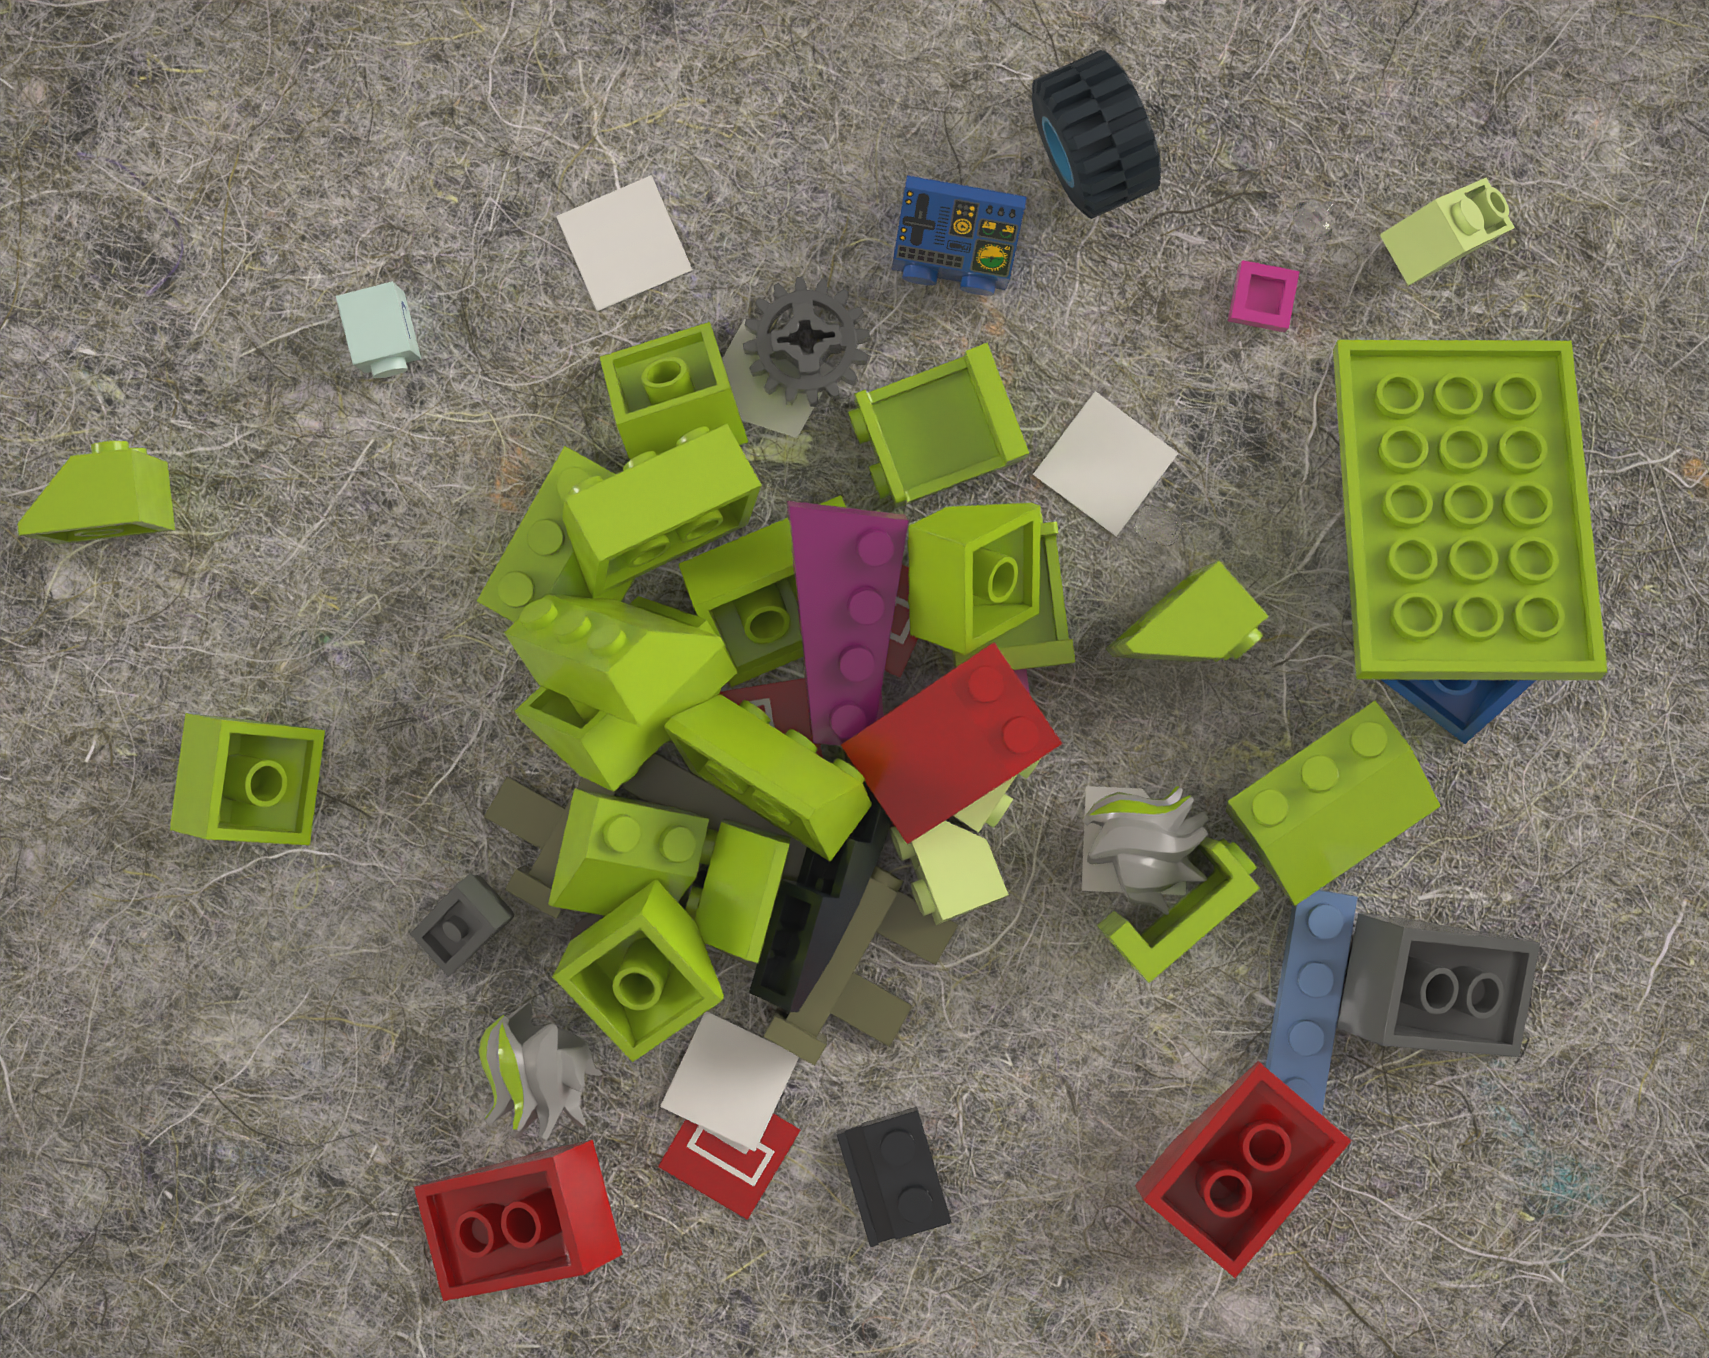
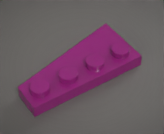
[787,501,909,746]

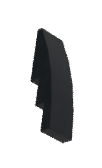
[749,781,892,1013]

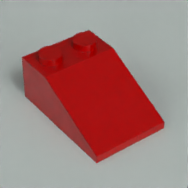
[841,642,1063,845]
[1135,1061,1352,1278]
[414,1140,623,1301]

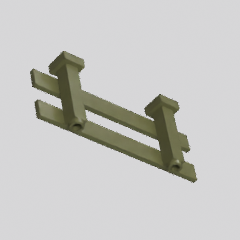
[484,731,958,1066]

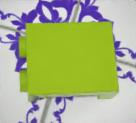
[848,342,1029,509]
[952,513,1075,670]
[1097,837,1260,983]

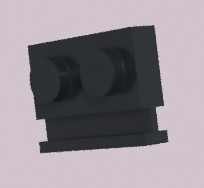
[836,1107,952,1248]

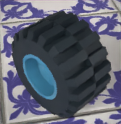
[1032,50,1161,219]

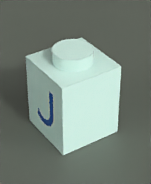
[335,281,421,378]

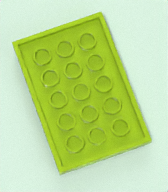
[1333,340,1608,680]

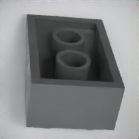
[1337,913,1540,1057]

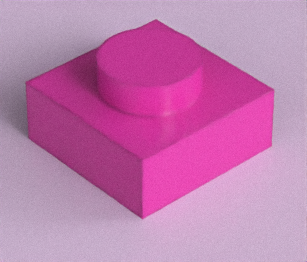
[1228,260,1300,332]

